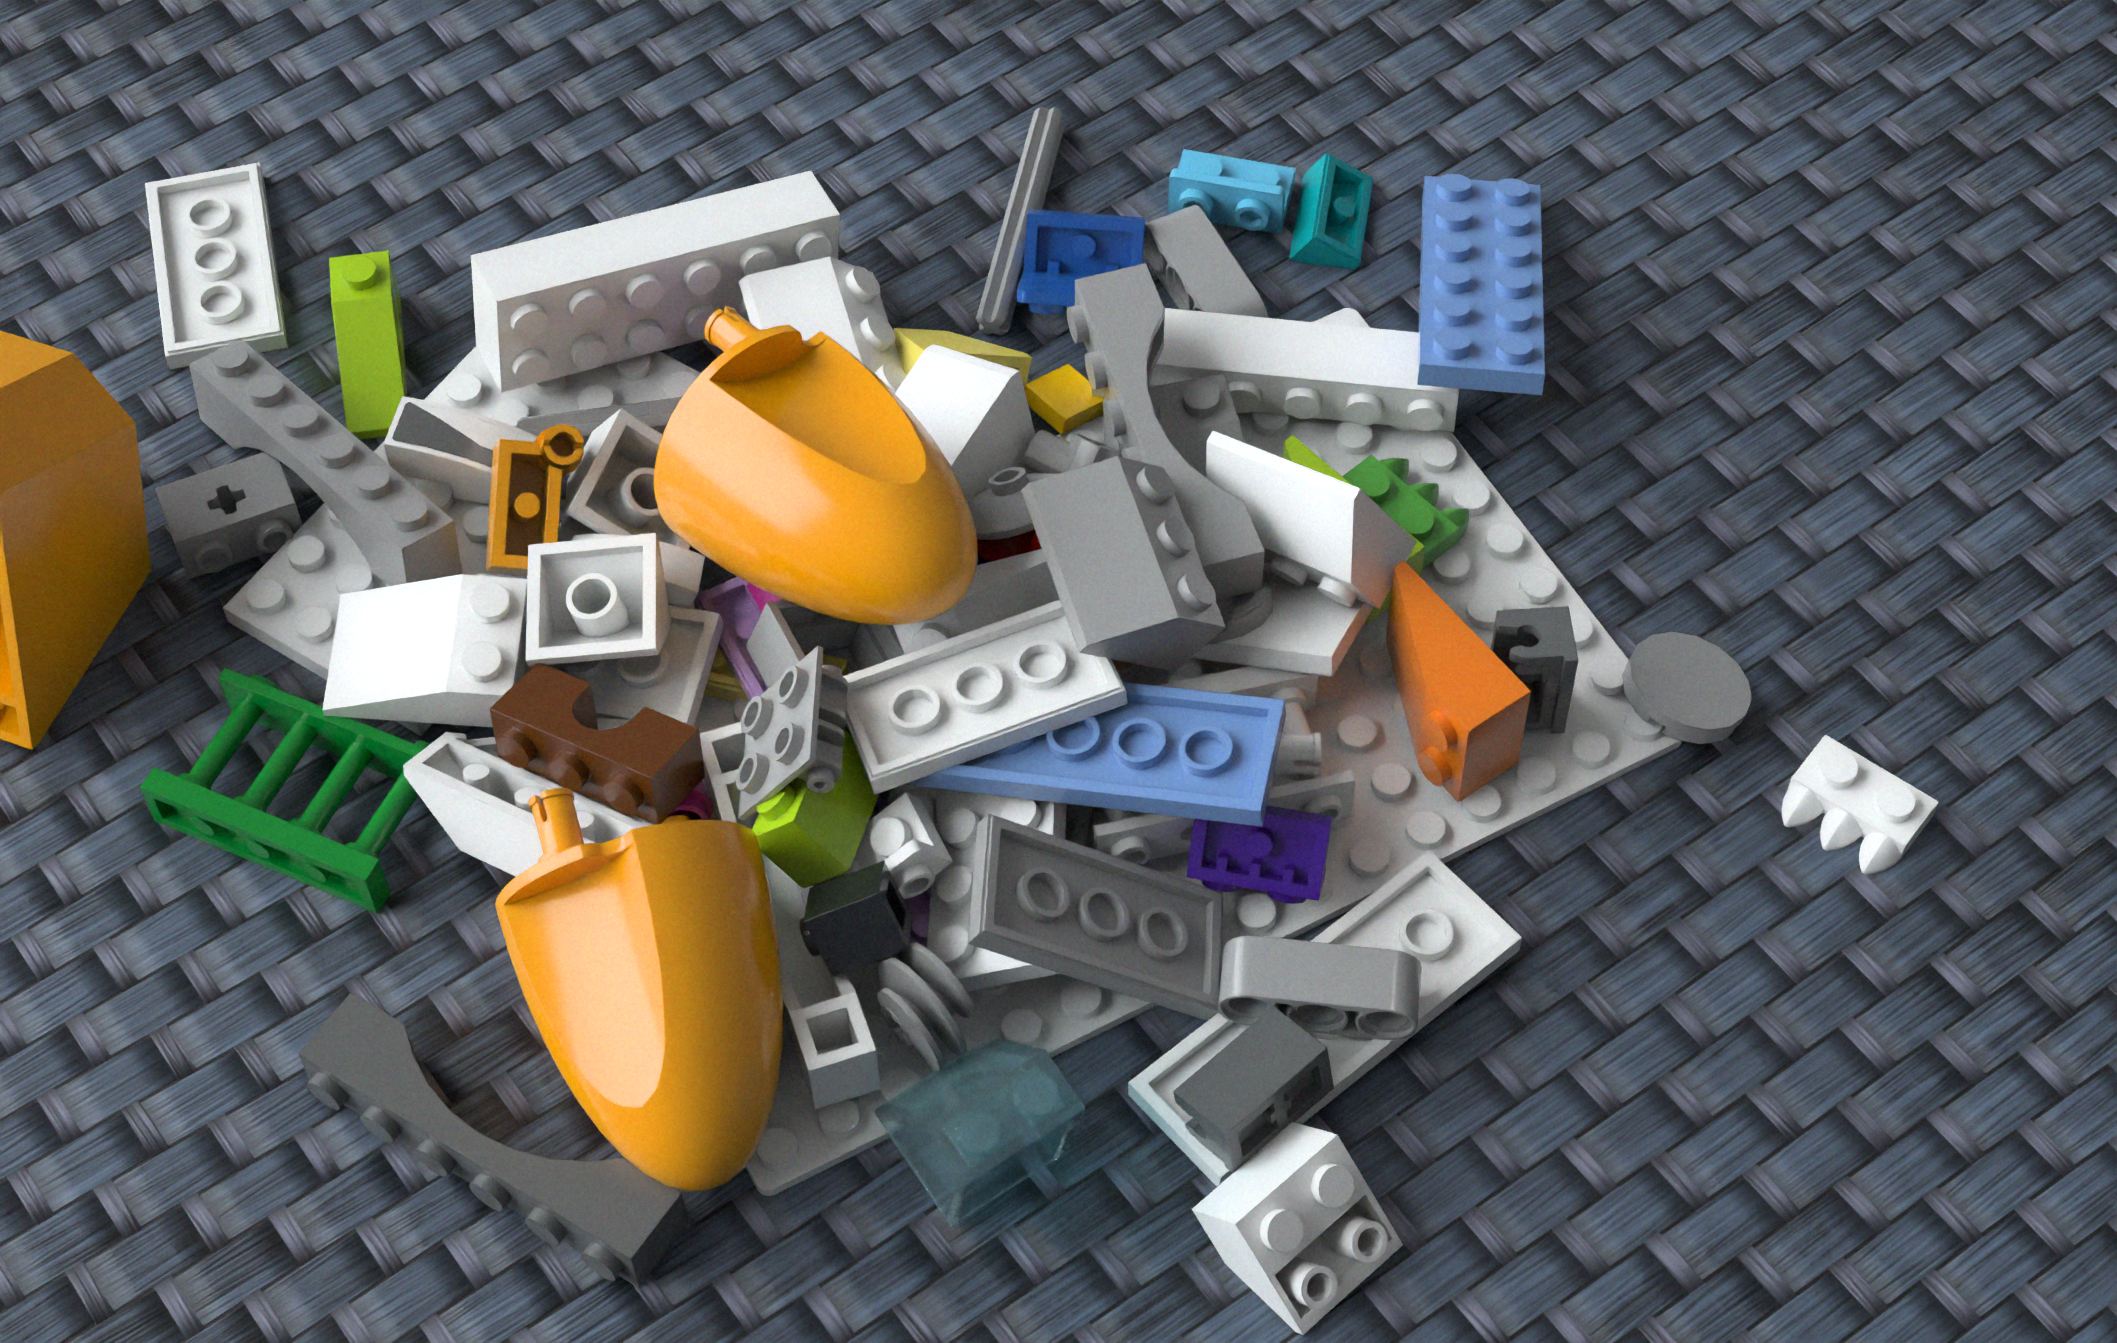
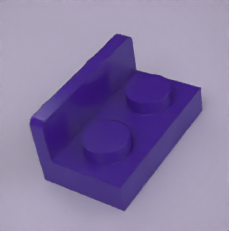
[1186,805,1333,904]

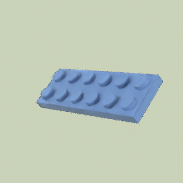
[1417,174,1545,395]
[862,657,1286,827]

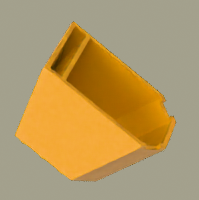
[0,330,151,750]

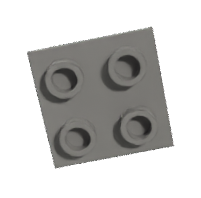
[736,646,848,820]

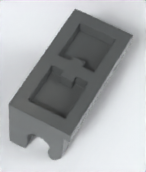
[1491,606,1579,734]
[1173,1006,1334,1173]

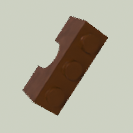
[490,663,705,825]

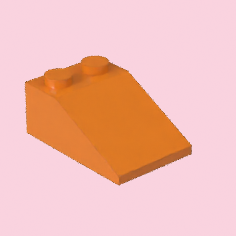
[1386,560,1531,802]

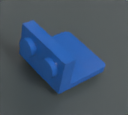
[1017,209,1146,314]

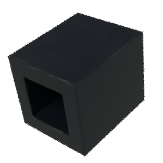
[799,861,912,977]

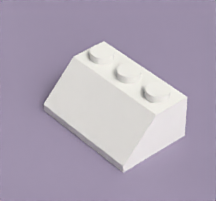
[739,256,907,393]
[1206,431,1417,609]

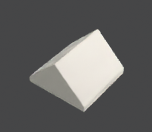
[526,533,672,666]

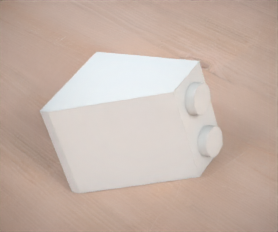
[895,344,1037,502]

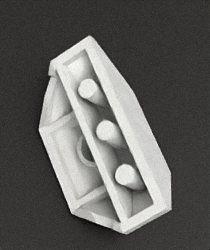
[403,732,654,877]

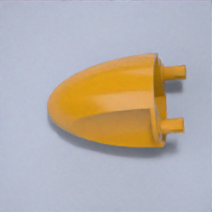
[654,306,978,625]
[495,788,784,1192]

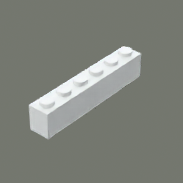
[1092,308,1459,432]

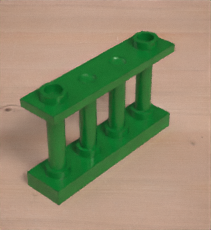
[140,668,430,913]

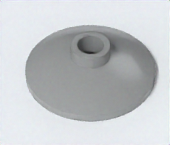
[968,467,1057,540]

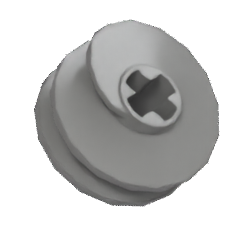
[877,942,974,1072]

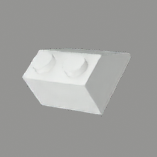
[565,408,690,549]

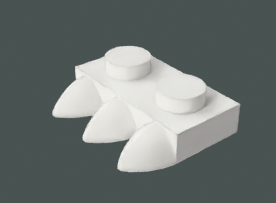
[1781,735,1938,875]

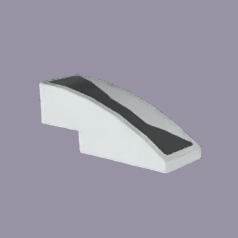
[383,396,570,517]

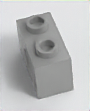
[155,452,302,579]

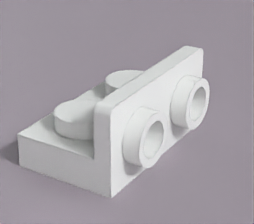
[814,793,953,899]

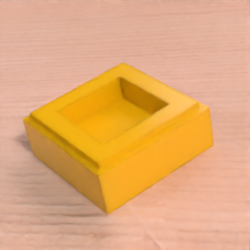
[1024,364,1104,435]

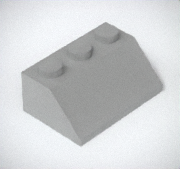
[1021,456,1226,672]

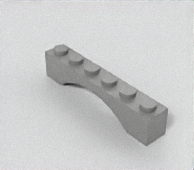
[1067,263,1265,601]
[189,338,462,586]

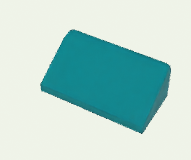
[1289,153,1374,269]

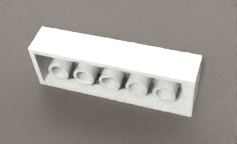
[471,171,840,393]

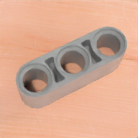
[1143,205,1268,318]
[1217,936,1422,1040]

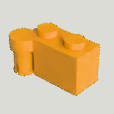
[485,424,584,576]

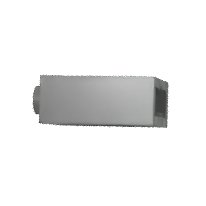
[746,599,904,734]

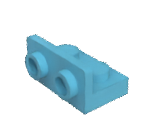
[1168,149,1296,234]

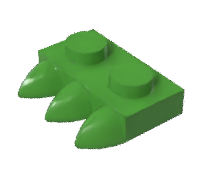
[1342,454,1469,569]

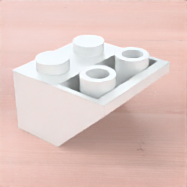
[1192,1122,1403,1335]

